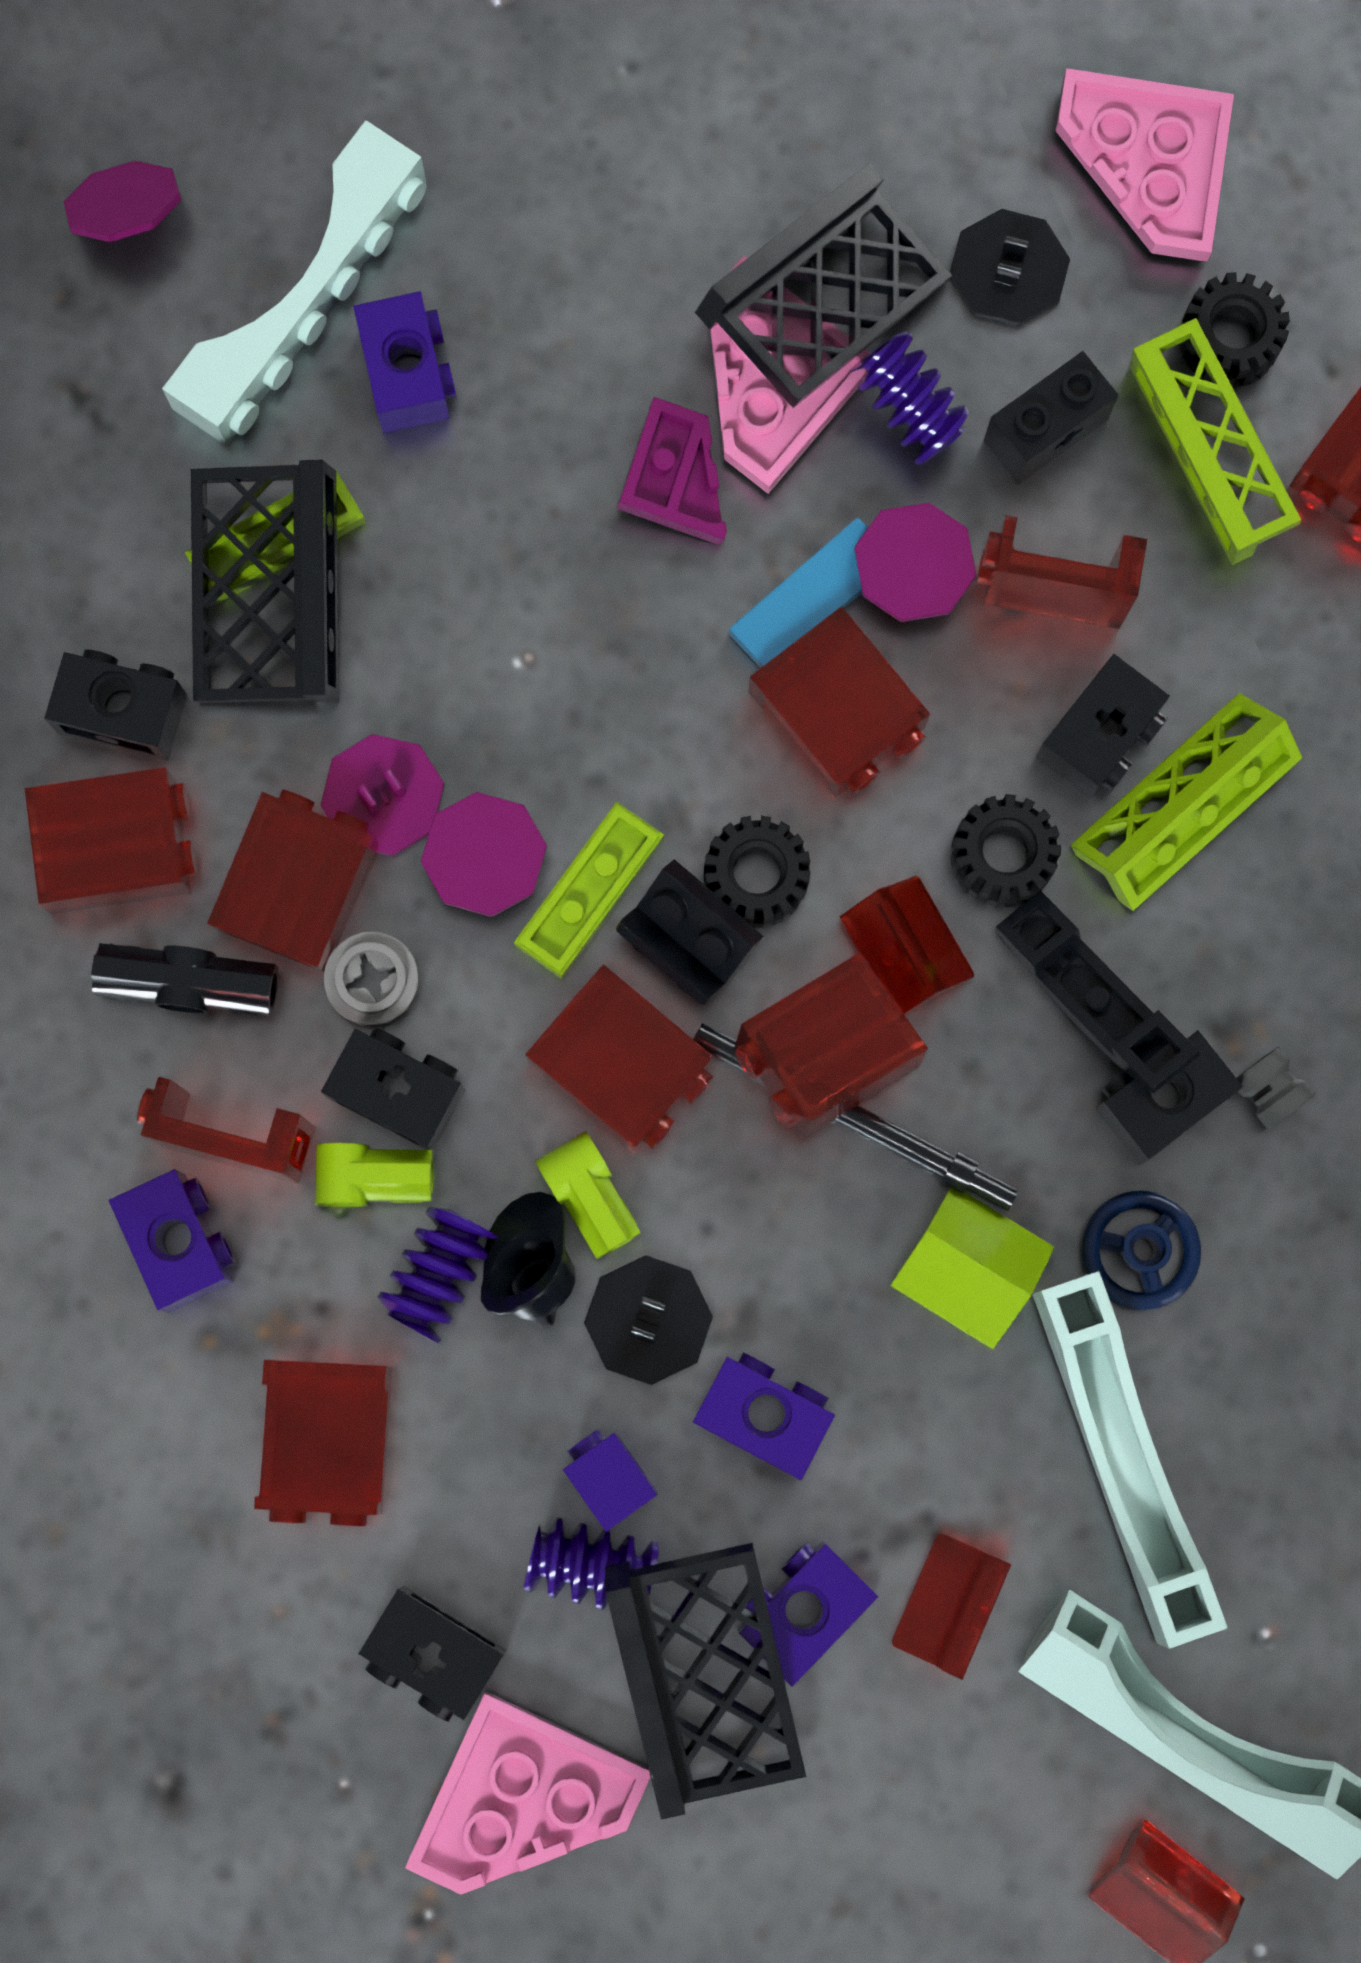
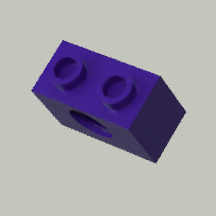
[353,291,457,433]
[108,1169,236,1313]
[693,1352,835,1481]
[563,1430,658,1532]
[738,1541,878,1687]

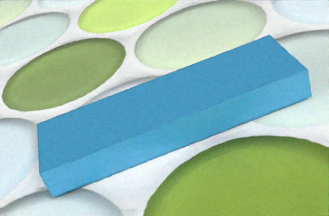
[729,517,868,676]

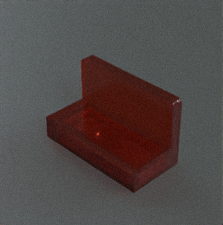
[839,876,974,1019]
[891,1533,1011,1680]
[1089,1819,1245,1963]

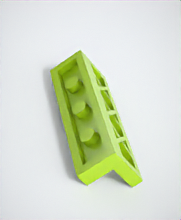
[1130,318,1301,565]
[1070,693,1302,911]

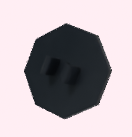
[950,209,1070,326]
[584,1255,713,1385]

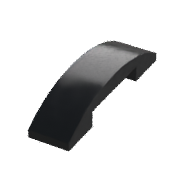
[996,890,1200,1093]

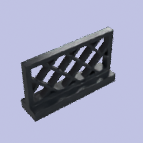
[695,163,952,408]
[191,459,339,703]
[605,1543,806,1820]

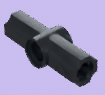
[91,943,279,1017]

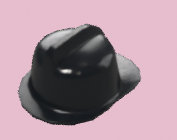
[481,1192,576,1327]

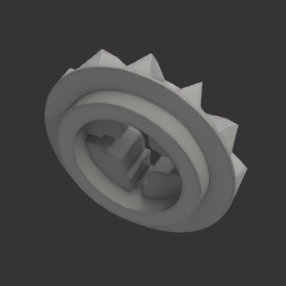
[324,931,419,1026]

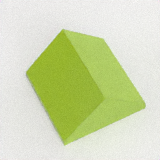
[890,1188,1055,1350]

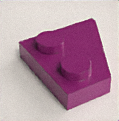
[616,397,727,545]

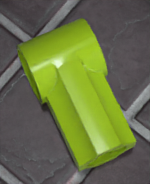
[534,1131,641,1260]
[314,1143,434,1207]

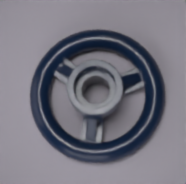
[1082,1190,1201,1310]

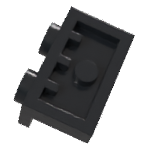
[616,859,764,1005]

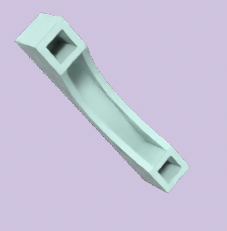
[162,120,427,446]
[1032,1271,1228,1649]
[1018,1590,1361,1880]

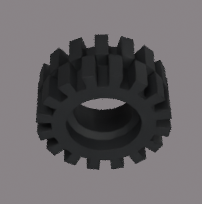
[1180,272,1290,386]
[950,794,1061,907]
[704,815,811,928]

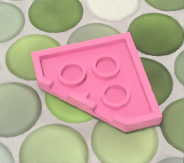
[1055,68,1234,262]
[710,256,870,494]
[405,1691,651,1895]

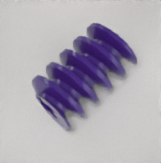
[848,331,969,466]
[378,1207,499,1343]
[524,1517,659,1610]

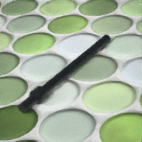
[692,1023,1019,1211]

